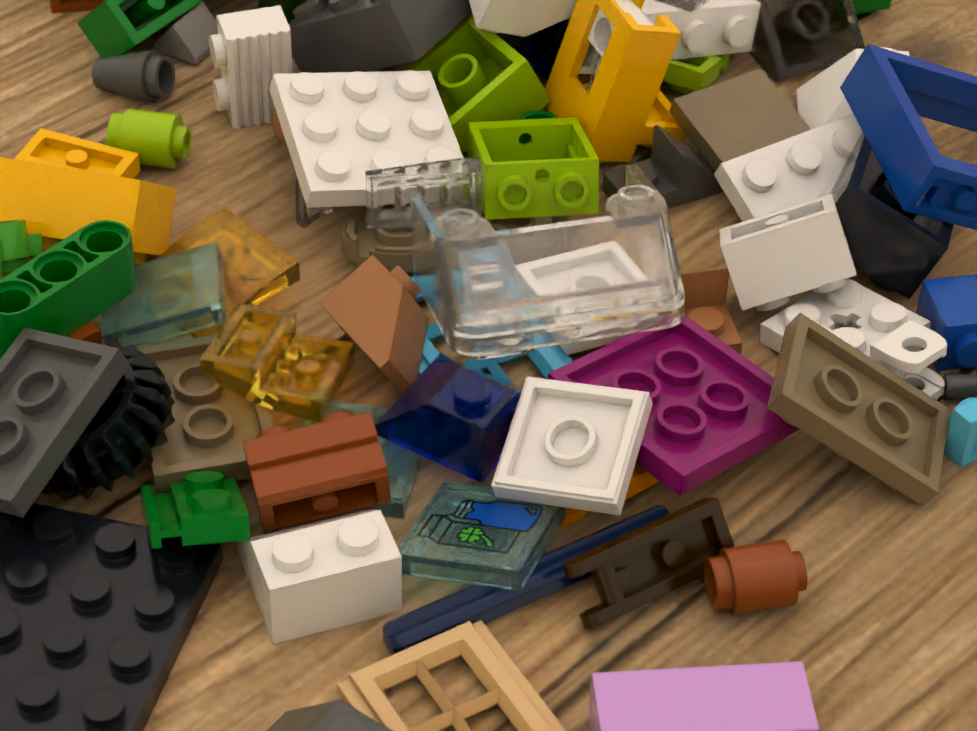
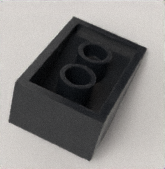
[830,131,954,299]

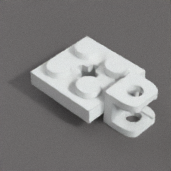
[760,278,947,400]

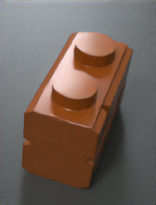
[242,411,391,533]

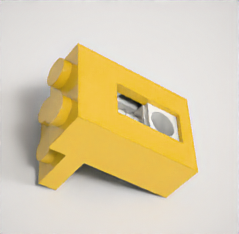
[545,0,687,164]

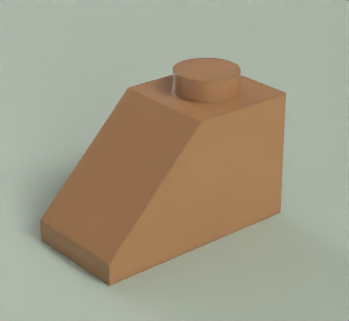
[318,255,429,399]

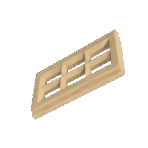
[337,620,566,731]

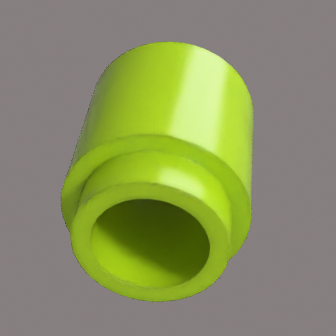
[106,108,192,169]

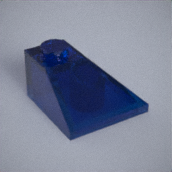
[375,353,523,483]

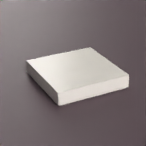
[491,376,653,516]

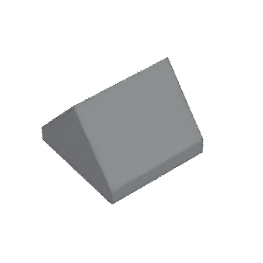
[154,1,218,66]

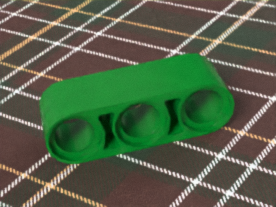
[0,220,137,359]

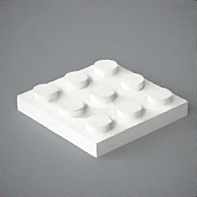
[270,70,474,208]

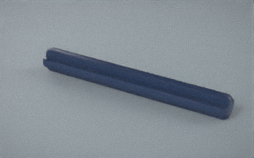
[382,505,670,655]

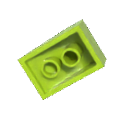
[402,14,551,153]

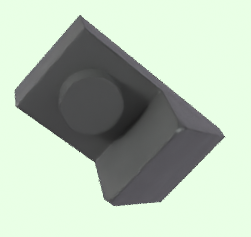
[602,125,724,221]

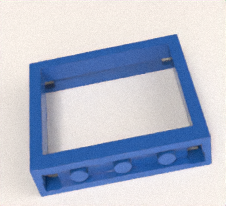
[840,44,977,230]

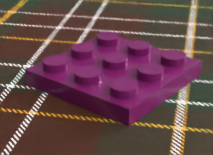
[547,310,800,496]

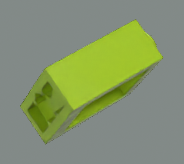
[468,117,599,220]

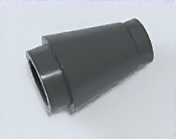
[92,50,175,103]

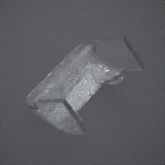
[410,164,685,357]

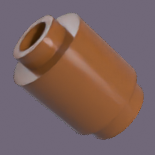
[704,540,807,615]

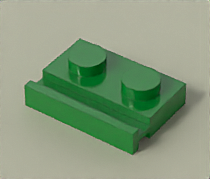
[140,471,250,549]

